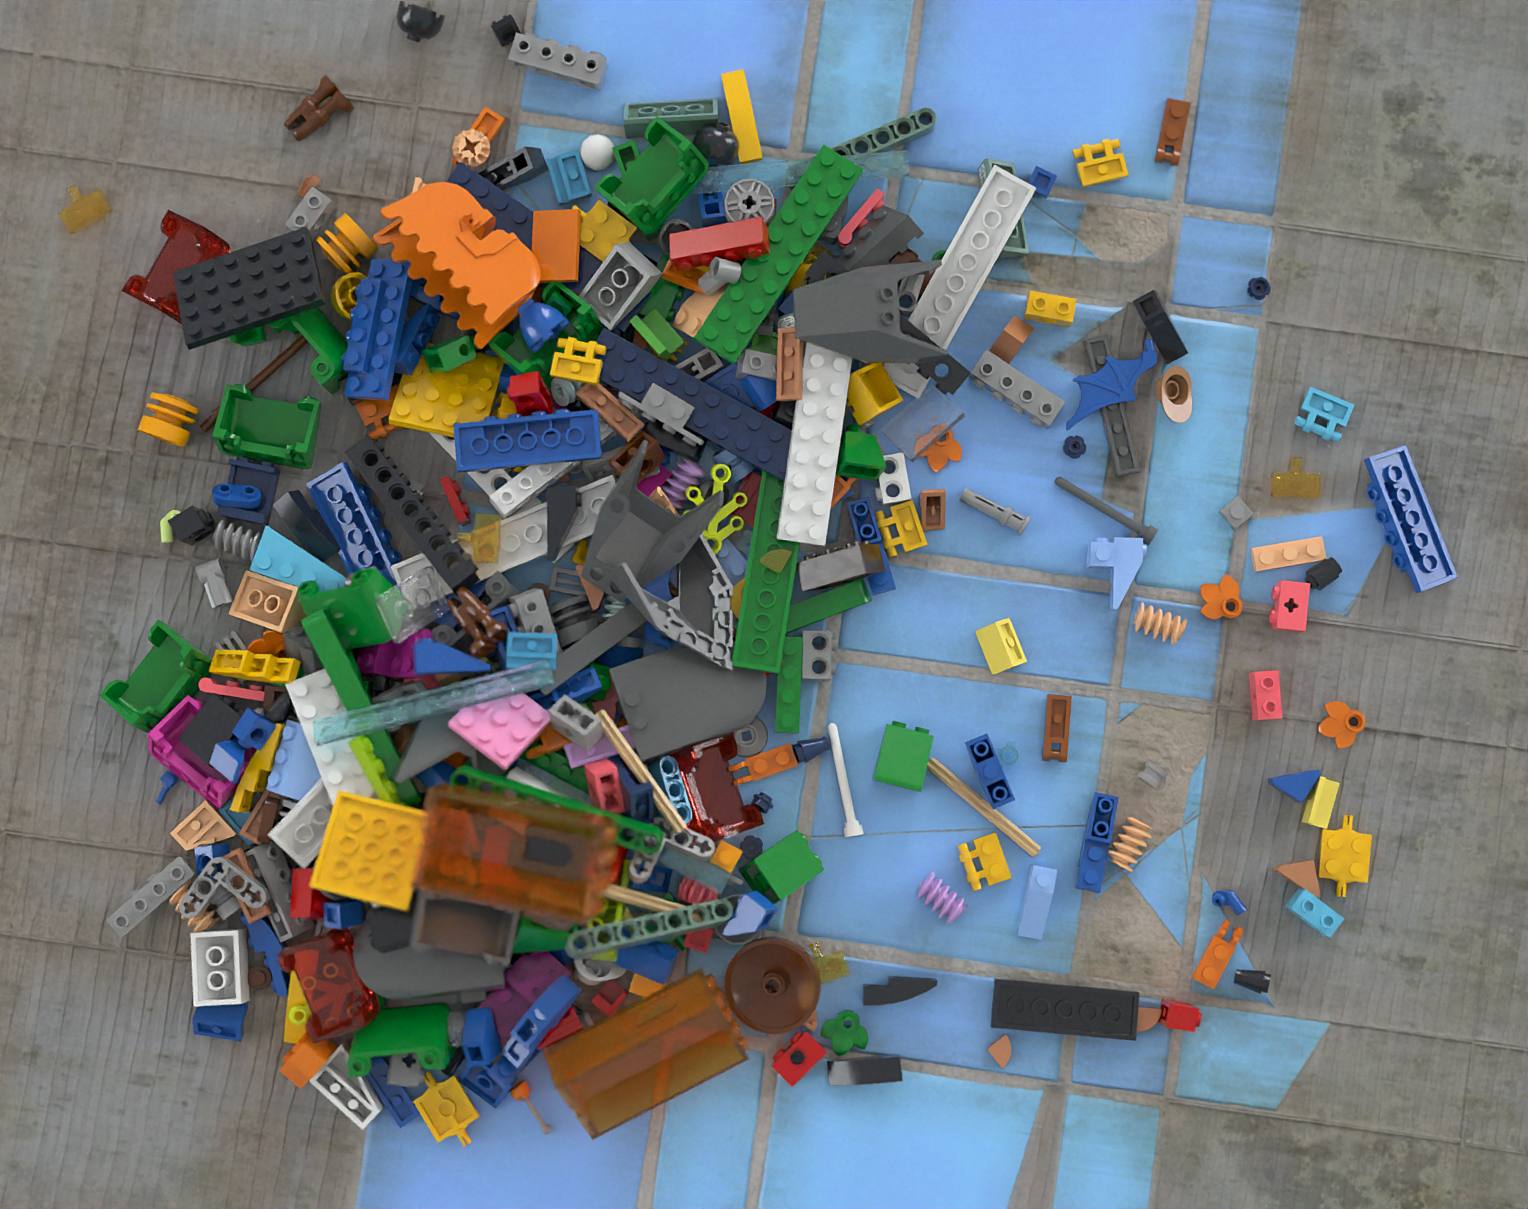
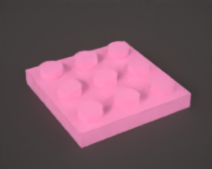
[448,673,550,770]

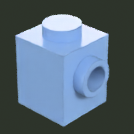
[1086,538,1115,569]

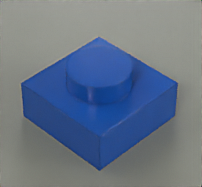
[1028,166,1057,199]

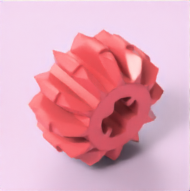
[677,876,719,905]

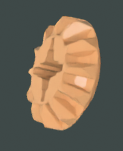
[452,128,490,167]

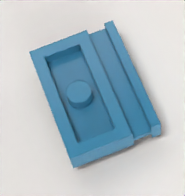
[546,150,592,205]
[506,632,557,670]

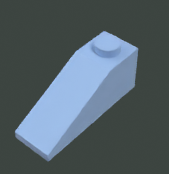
[1109,537,1147,611]
[1018,864,1057,940]

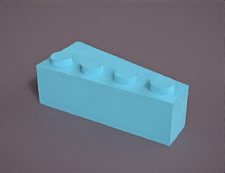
[250,525,347,592]

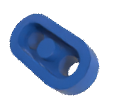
[212,483,261,509]

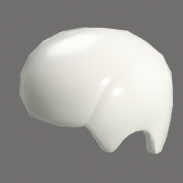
[580,134,615,171]

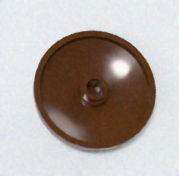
[725,937,821,1034]

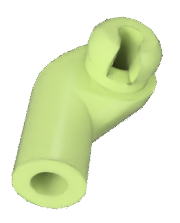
[160,510,181,543]

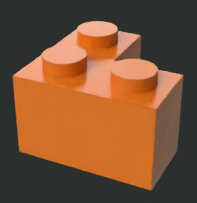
[279,1029,337,1089]

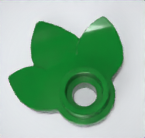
[820,1010,868,1056]

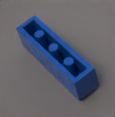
[576,918,679,985]

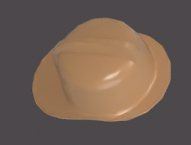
[1155,366,1192,423]

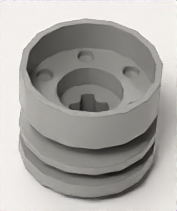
[724,179,775,227]

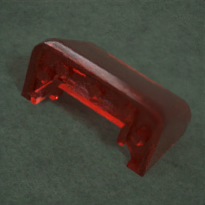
[122,210,230,324]
[669,733,764,846]
[277,927,380,1044]

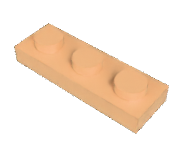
[1250,536,1327,572]

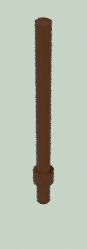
[200,335,308,433]

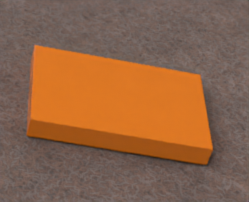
[532,209,581,283]

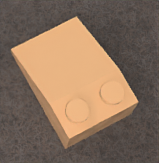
[672,283,730,338]
[229,570,306,634]

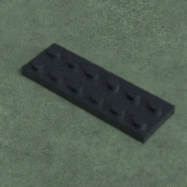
[990,978,1140,1041]

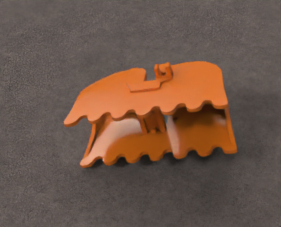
[373,182,541,349]

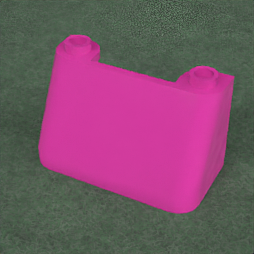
[148,695,257,808]

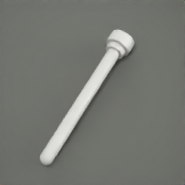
[828,723,864,838]

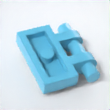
[1294,387,1354,443]

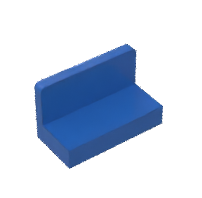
[192,1003,248,1042]

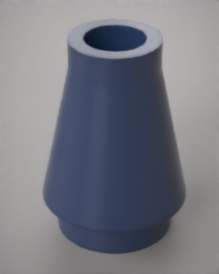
[792,736,830,763]

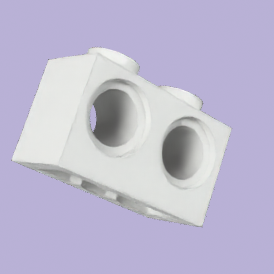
[875,452,911,506]

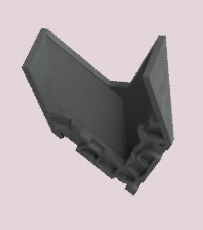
[607,534,733,672]
[390,669,504,824]

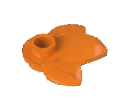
[914,425,962,472]
[1200,574,1243,619]
[247,631,286,658]
[1318,701,1366,748]

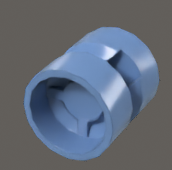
[712,448,756,484]

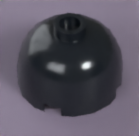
[396,0,445,42]
[692,121,739,165]

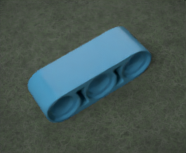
[647,756,692,824]

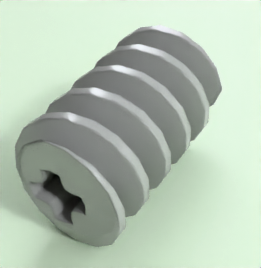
[212,519,261,562]

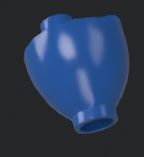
[517,298,570,353]

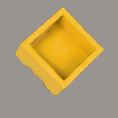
[846,363,904,426]

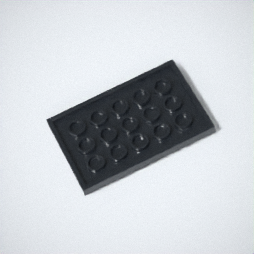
[173,227,326,350]

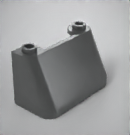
[431,571,521,657]
[409,882,521,966]

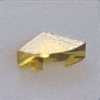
[759,549,792,574]

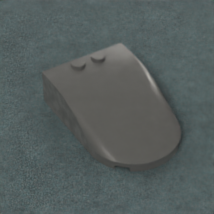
[609,641,767,764]
[353,888,505,1001]

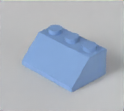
[266,720,322,800]

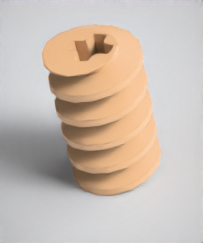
[1133,602,1187,646]
[1107,817,1154,872]
[169,880,221,933]

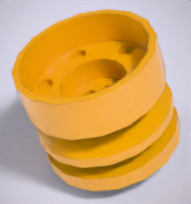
[316,213,379,274]
[137,392,199,448]

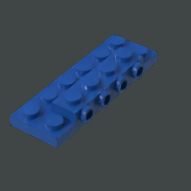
[341,259,413,401]
[454,409,602,473]
[1364,445,1458,593]
[306,462,402,594]

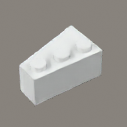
[309,1041,384,1130]

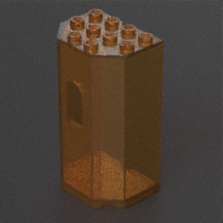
[411,783,618,925]
[543,966,749,1140]

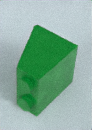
[872,721,934,792]
[738,830,825,904]

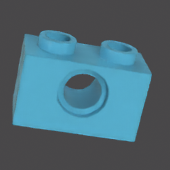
[1285,888,1344,938]

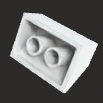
[190,928,250,1006]

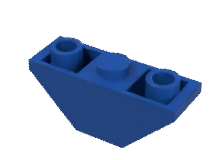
[965,733,1015,809]

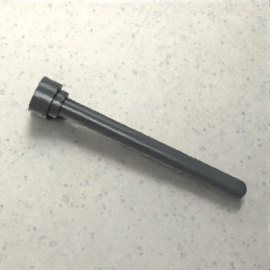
[1055,477,1158,546]

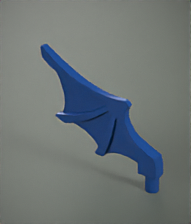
[1066,339,1157,431]
[624,566,676,650]

